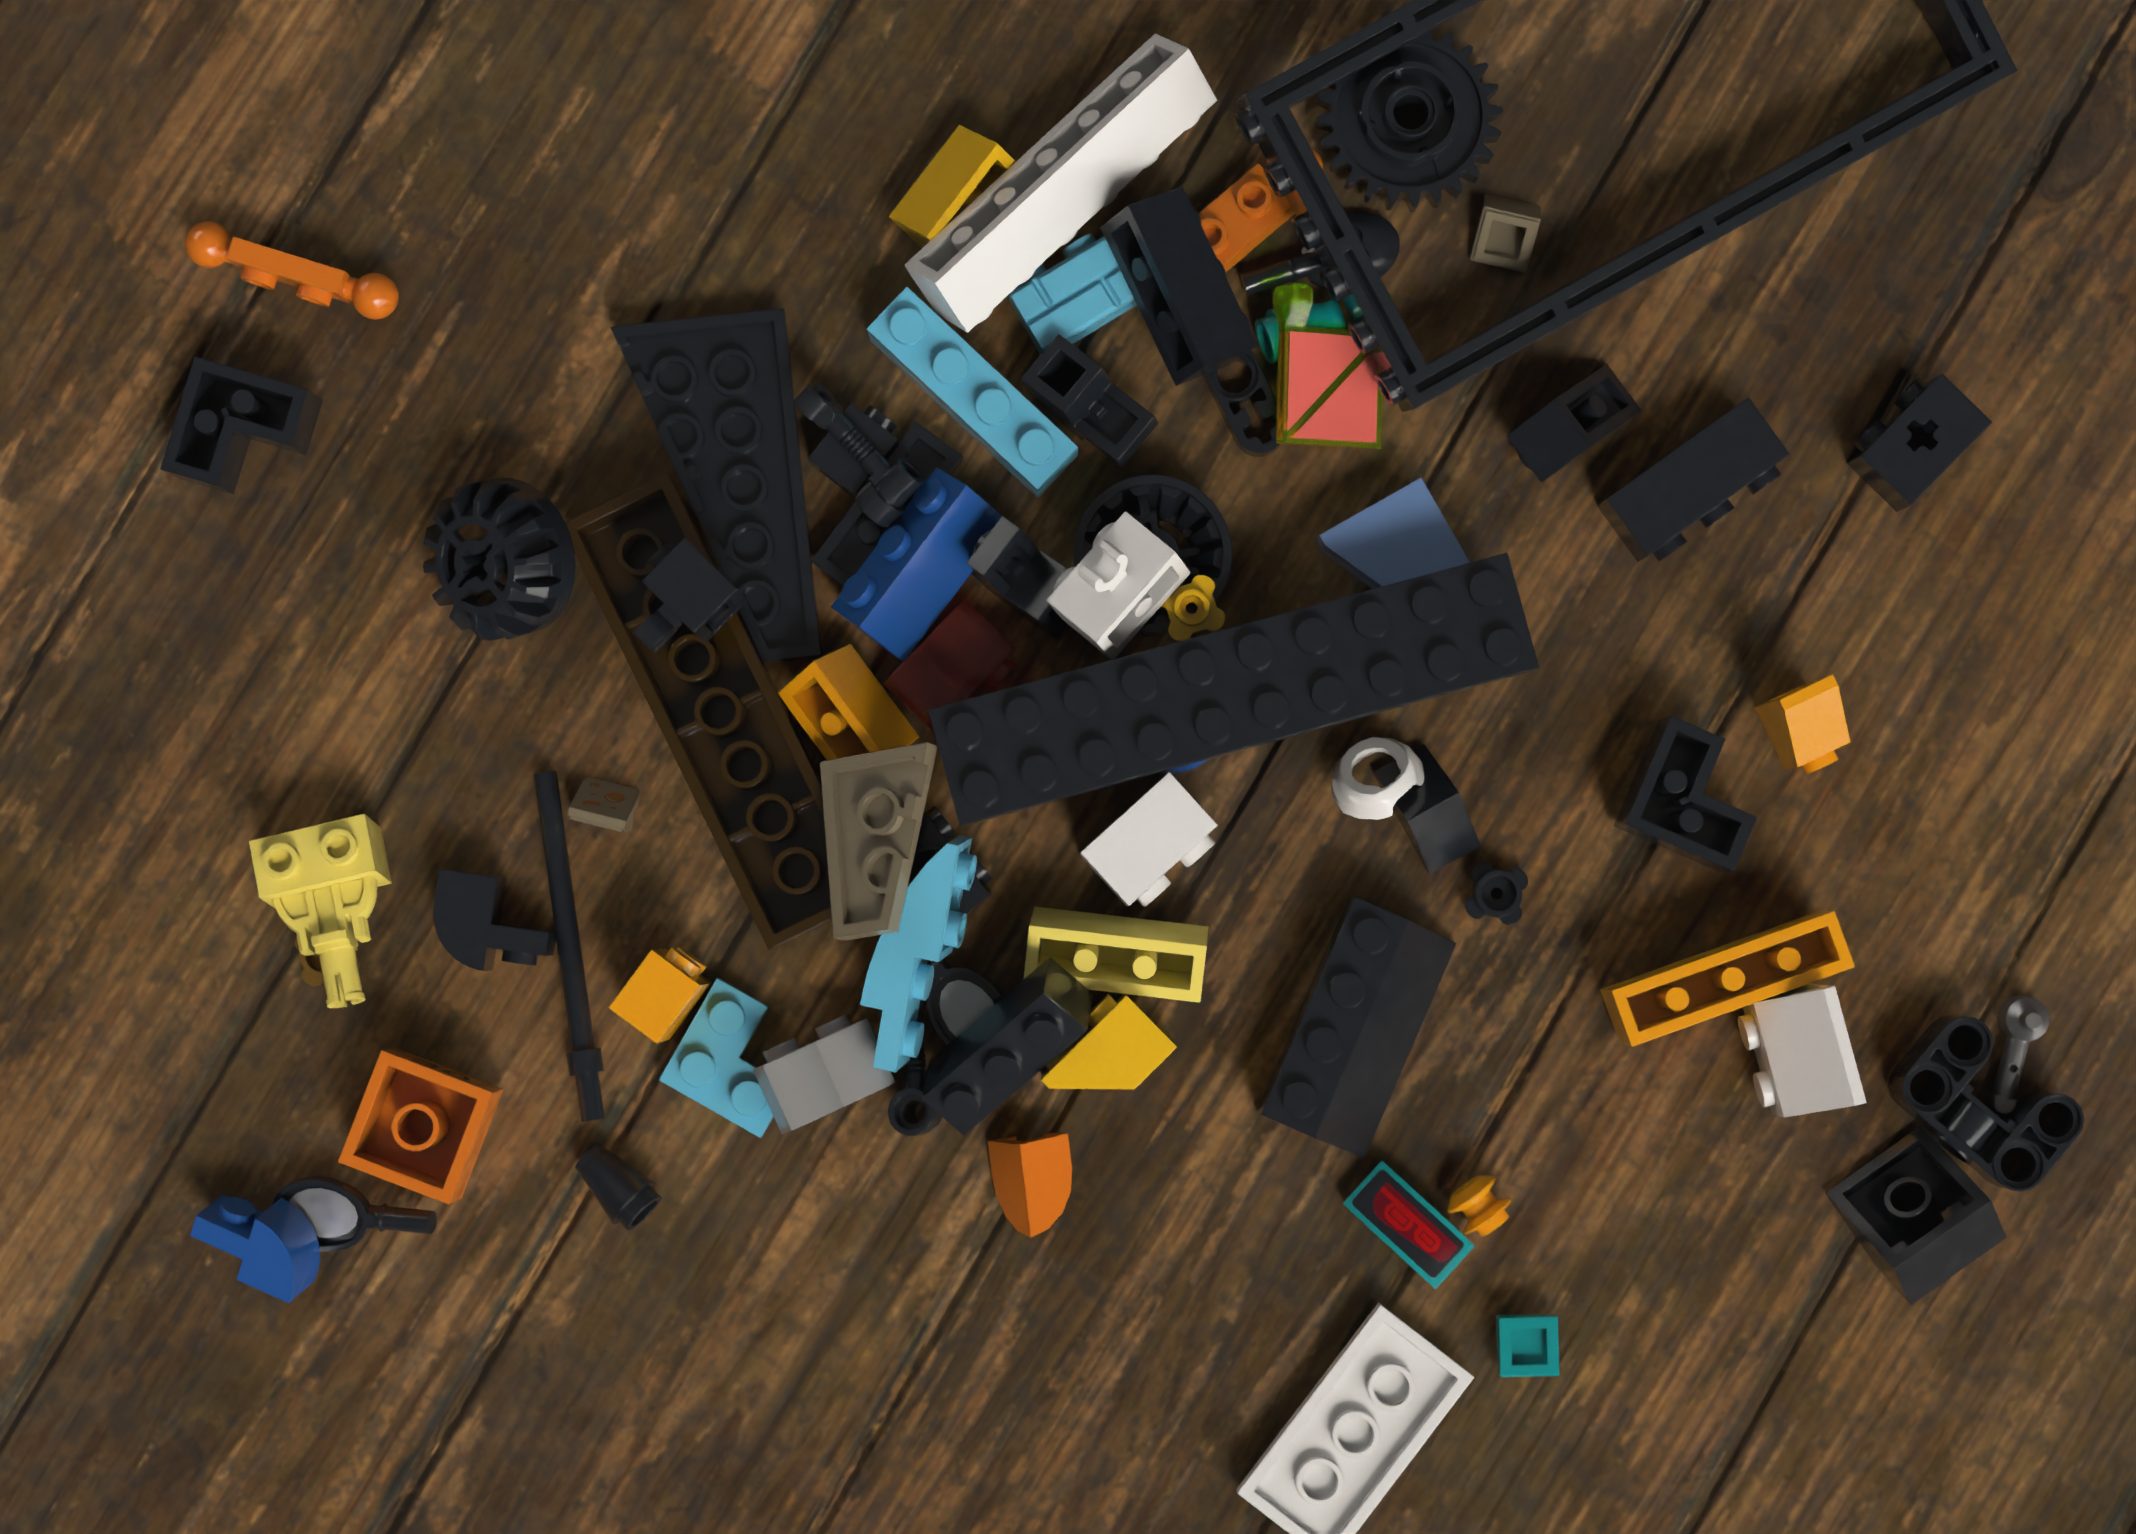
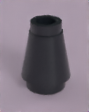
[575,1143,662,1230]

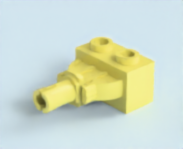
[249,814,392,1008]

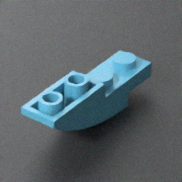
[860,835,977,1073]

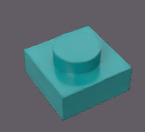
[1496,1314,1559,1377]

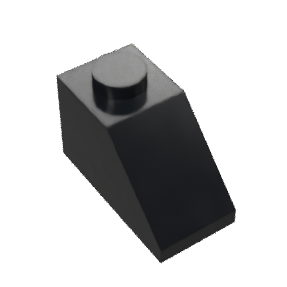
[1507,364,1641,483]

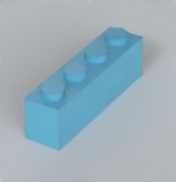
[867,287,1078,498]

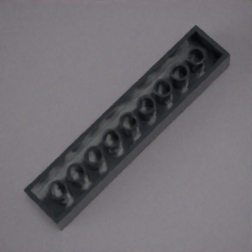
[928,552,1539,827]

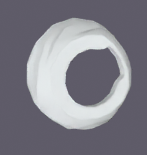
[1330,737,1425,820]

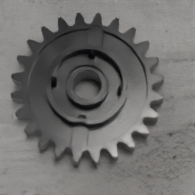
[1315,30,1503,212]

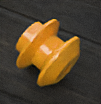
[1447,1175,1512,1237]

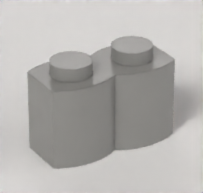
[753,1014,896,1134]

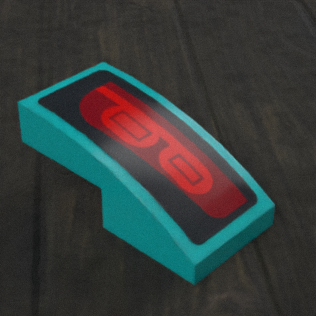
[1343,1161,1475,1289]

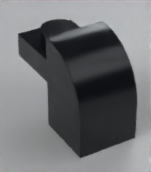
[1021,334,1158,468]
[966,516,1067,639]
[433,869,556,971]

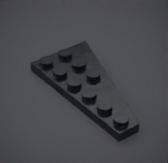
[610,308,822,663]

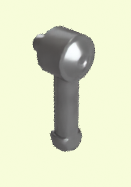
[1987,996,2049,1117]

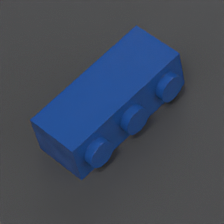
[831,467,1002,662]

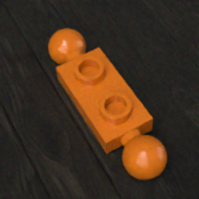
[1199,148,1323,272]
[185,221,399,320]

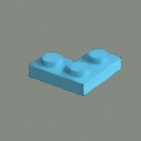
[659,978,774,1138]

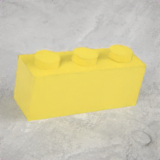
[1024,906,1208,1003]

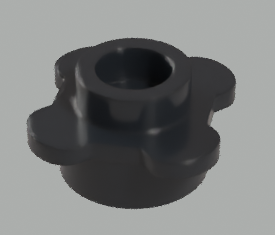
[1465,862,1528,925]

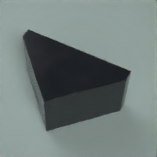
[1373,744,1481,874]

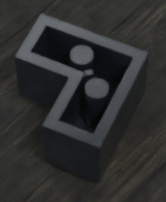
[160,357,323,495]
[1614,716,1757,872]

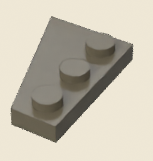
[820,742,938,941]

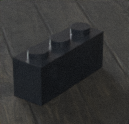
[1100,186,1258,386]
[1597,397,1790,562]
[921,957,1093,1135]

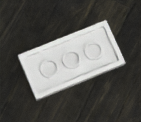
[1236,1302,1474,1534]

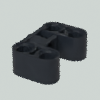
[1888,1015,2084,1192]

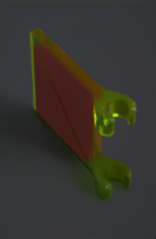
[1273,283,1392,449]

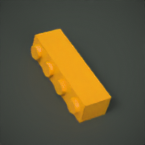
[1600,911,1855,1047]

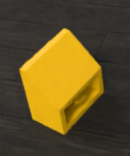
[1041,994,1177,1089]

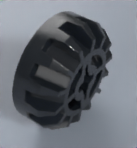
[1073,475,1232,636]
[423,478,576,641]

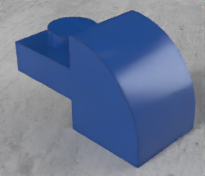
[190,1195,320,1303]

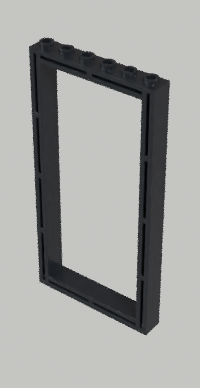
[1235,0,2018,412]

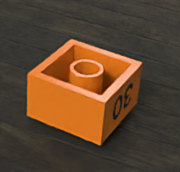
[338,1047,504,1205]

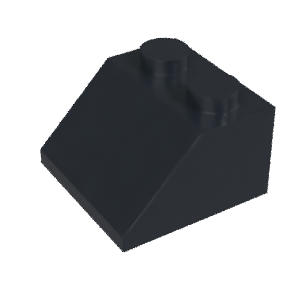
[1826,1126,2007,1305]

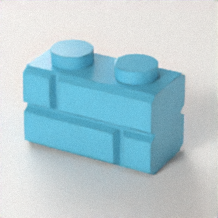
[1008,234,1137,355]

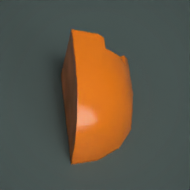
[987,1133,1072,1238]

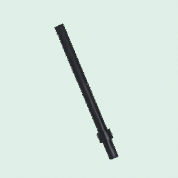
[534,771,605,1122]

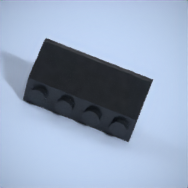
[1257,896,1457,1158]

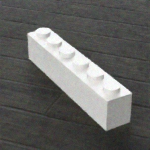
[904,34,1217,333]

